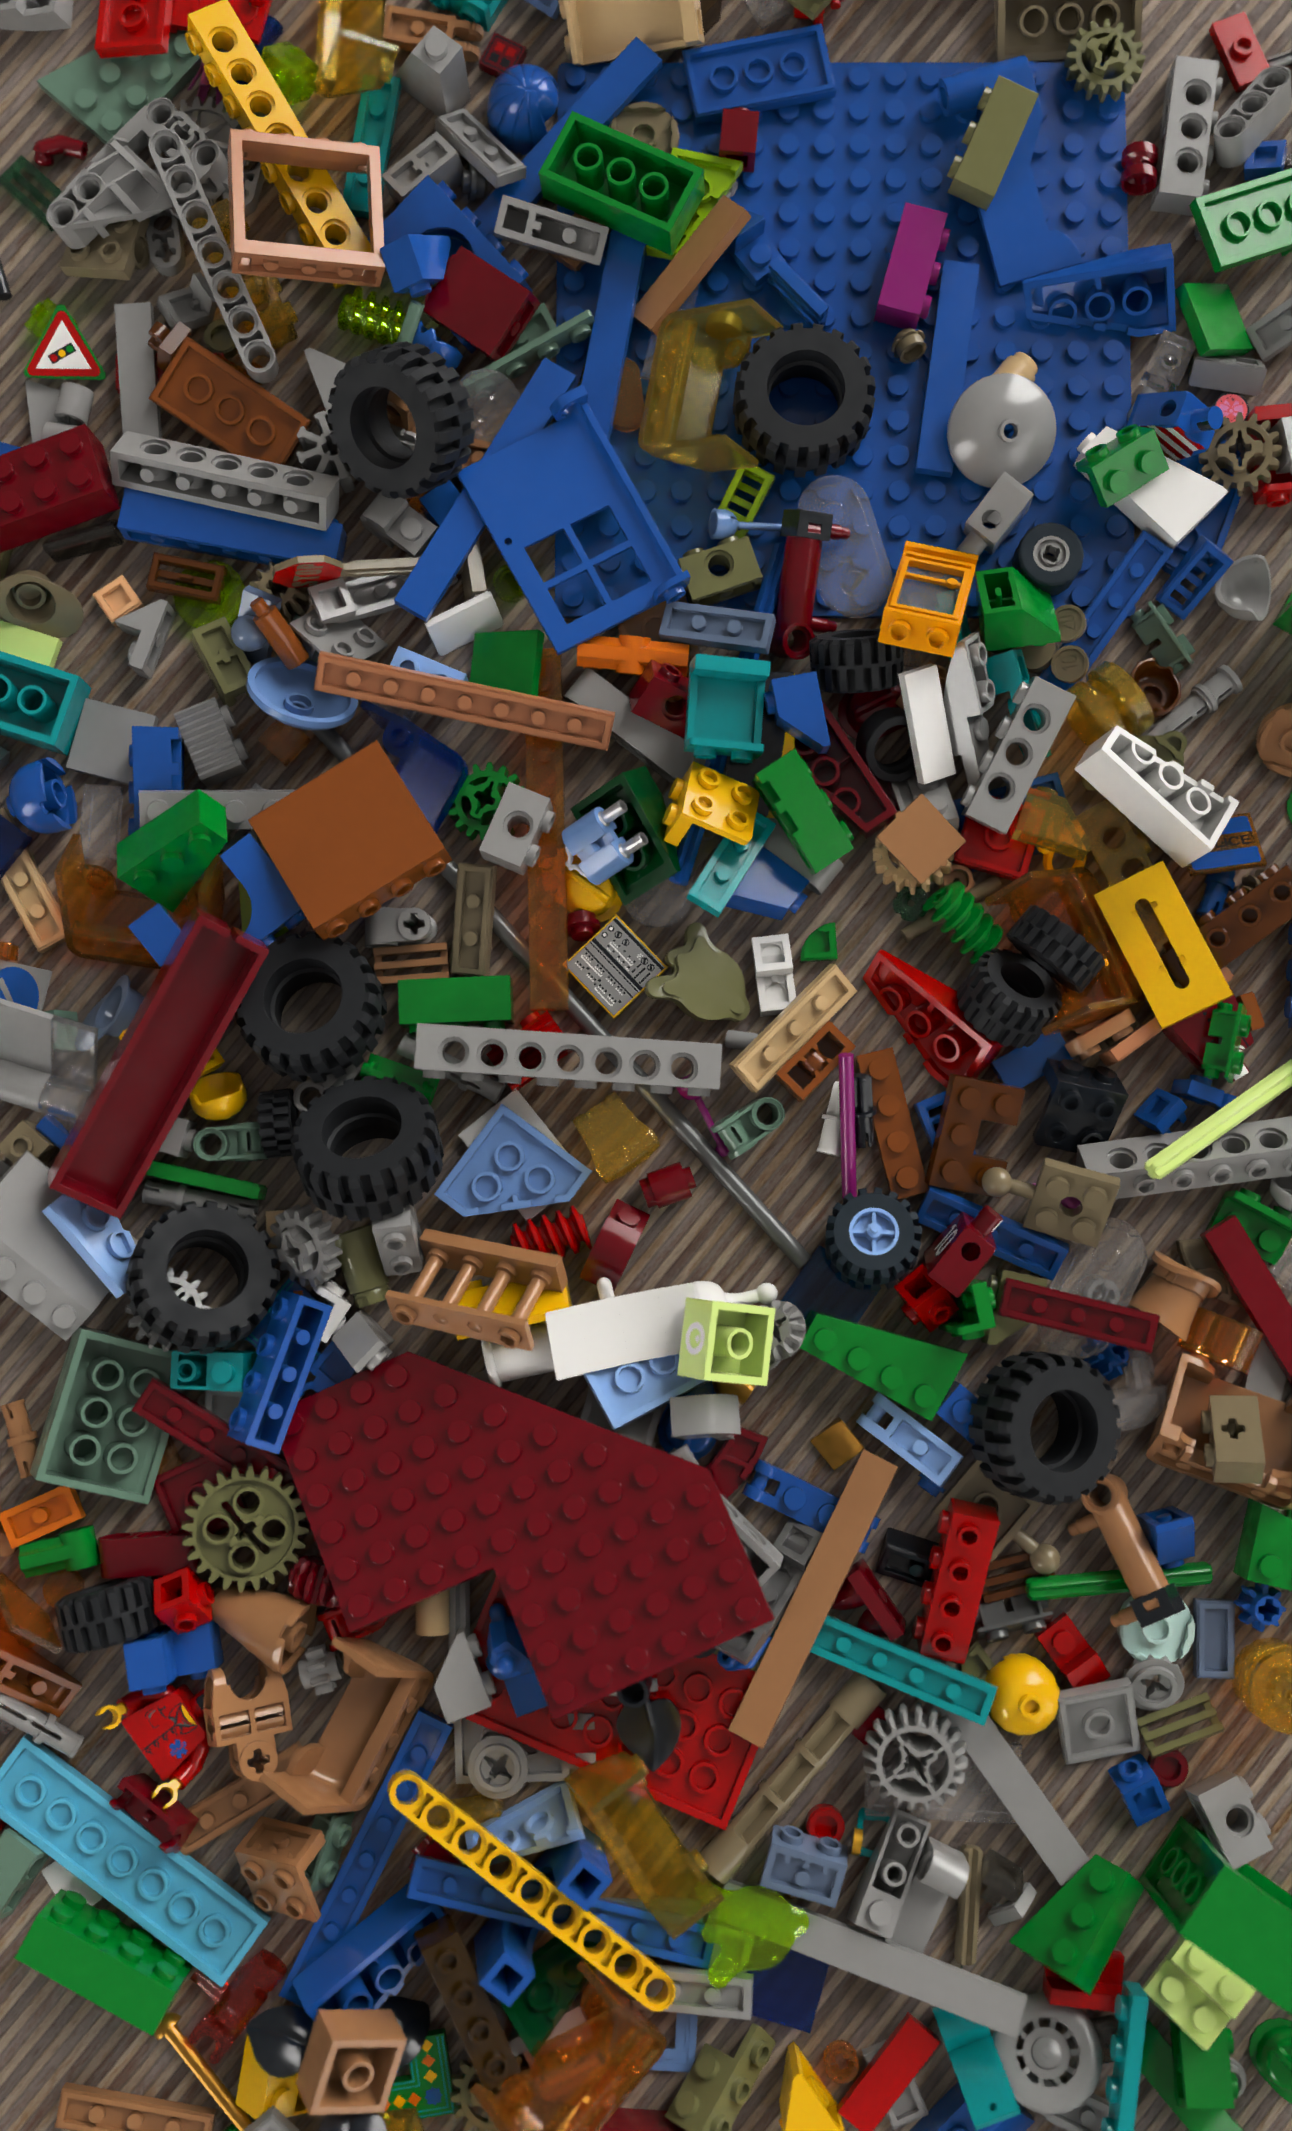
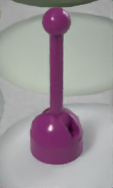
[676,1074,729,1157]

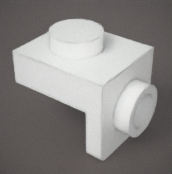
[310,1279,351,1343]

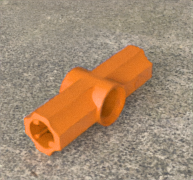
[576,635,690,677]

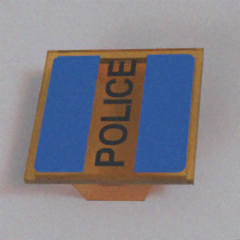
[1186,813,1267,876]

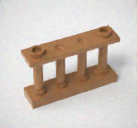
[385,1228,568,1351]

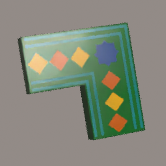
[378,2028,457,2125]

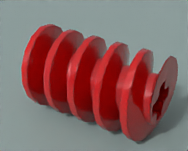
[510,1205,592,1258]

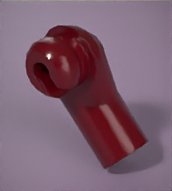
[33,134,88,167]

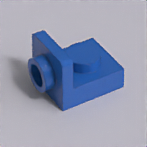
[1108,1754,1171,1827]

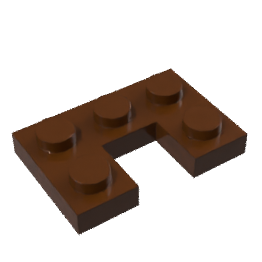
[925,1073,1025,1198]

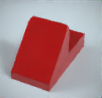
[1034,1612,1111,1688]

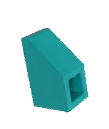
[170,1350,257,1392]

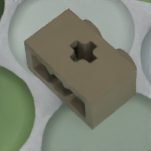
[1201,1395,1265,1484]

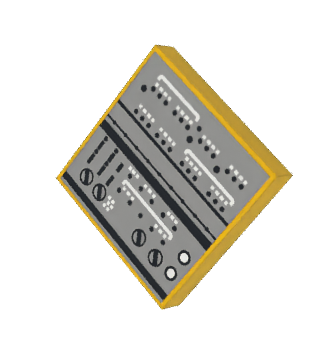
[563,914,668,1019]

